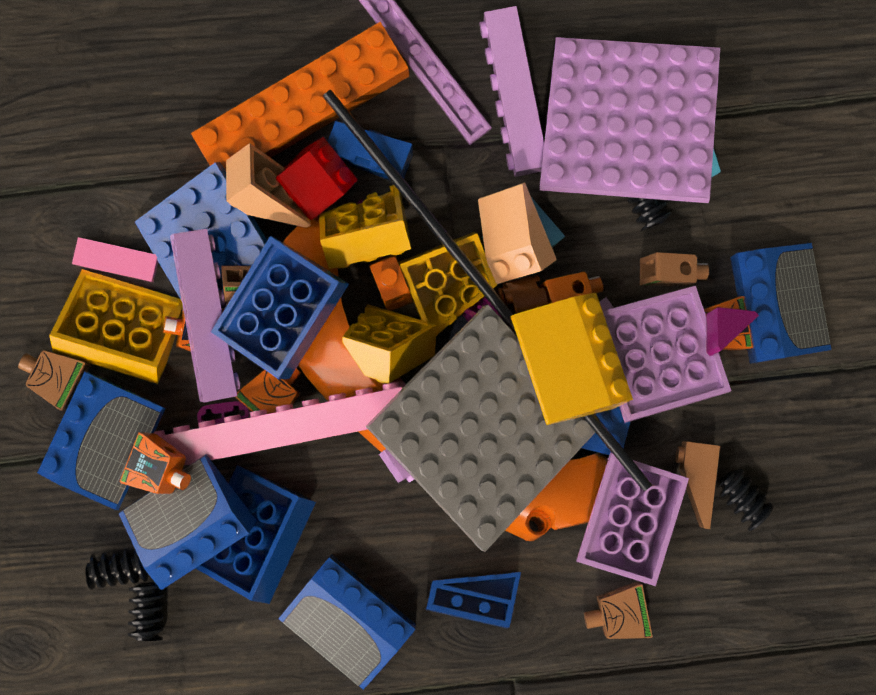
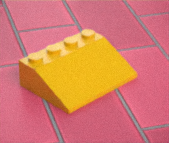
[49,269,183,384]
[510,293,633,425]

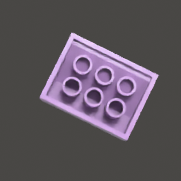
[576,453,689,586]

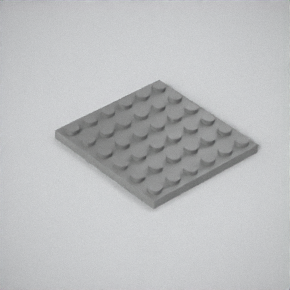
[365,305,595,552]

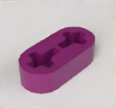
[197,401,251,425]

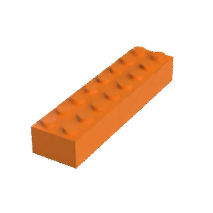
[191,22,409,171]

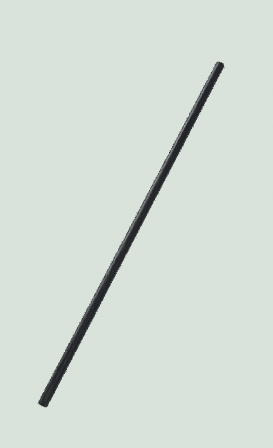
[323,90,652,492]

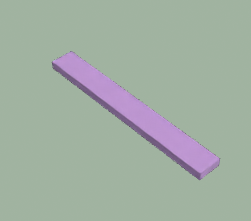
[359,0,492,145]

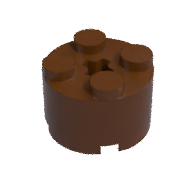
[497,274,548,336]

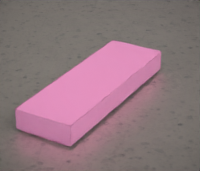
[72,237,158,282]

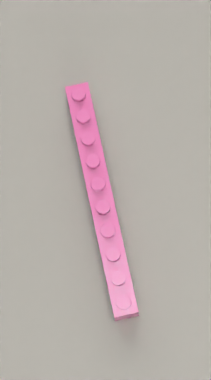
[154,382,403,466]

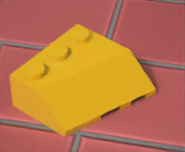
[319,185,411,269]
[398,232,497,336]
[342,304,437,384]

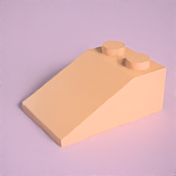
[226,143,311,228]
[478,182,557,284]

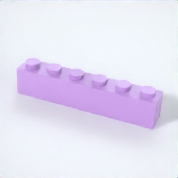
[479,6,544,177]
[170,229,240,402]

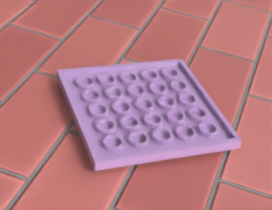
[540,37,720,203]

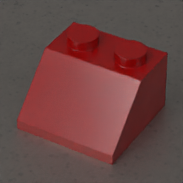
[275,137,358,221]

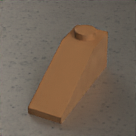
[676,441,720,529]

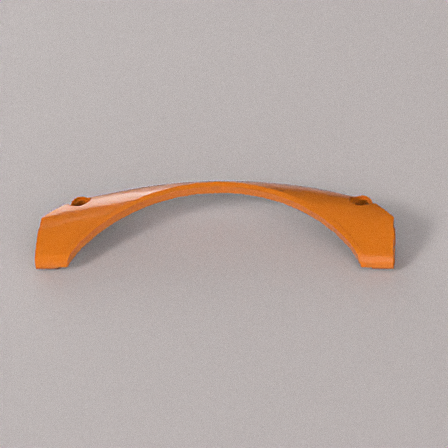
[283,216,608,541]

